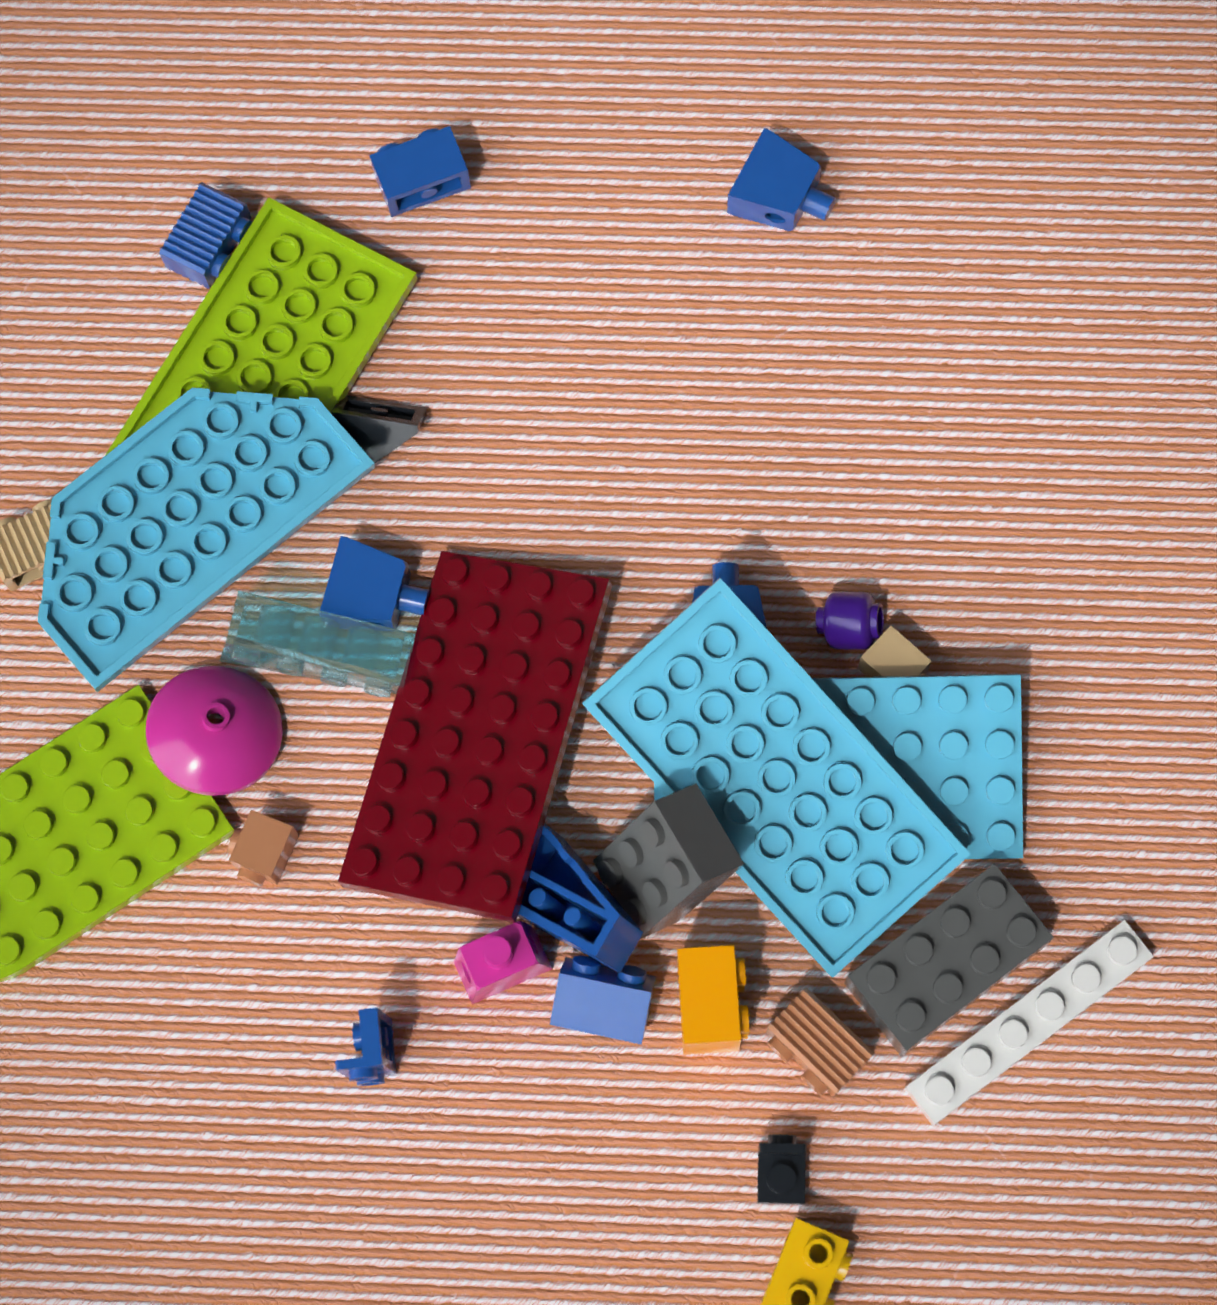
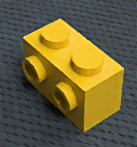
[760,1218,853,1305]

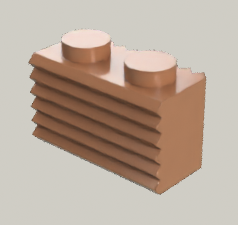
[766,987,874,1098]

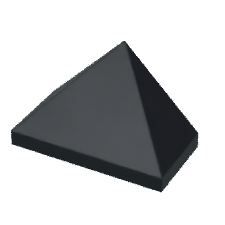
[331,395,426,463]

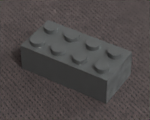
[844,864,1054,1057]

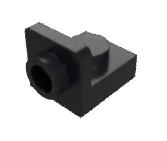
[757,1134,807,1205]

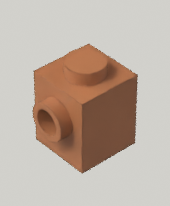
[227,810,299,887]

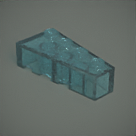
[219,590,415,697]

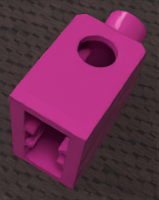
[454,921,552,1005]

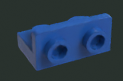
[335,1007,397,1086]

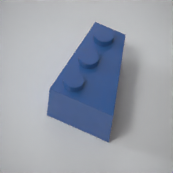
[518,823,644,973]

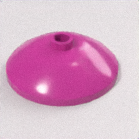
[146,666,283,796]

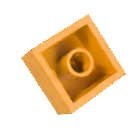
[677,945,749,1055]

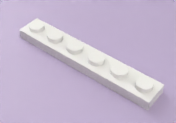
[904,920,1154,1126]

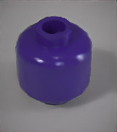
[816,592,884,650]

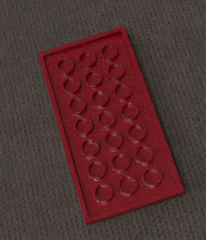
[337,551,613,923]

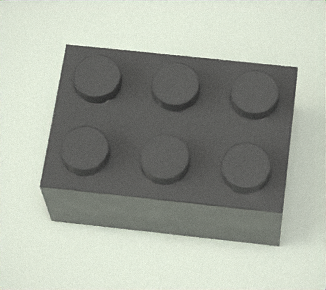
[593,784,744,939]

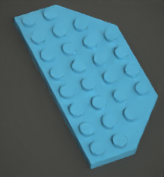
[38,388,375,692]

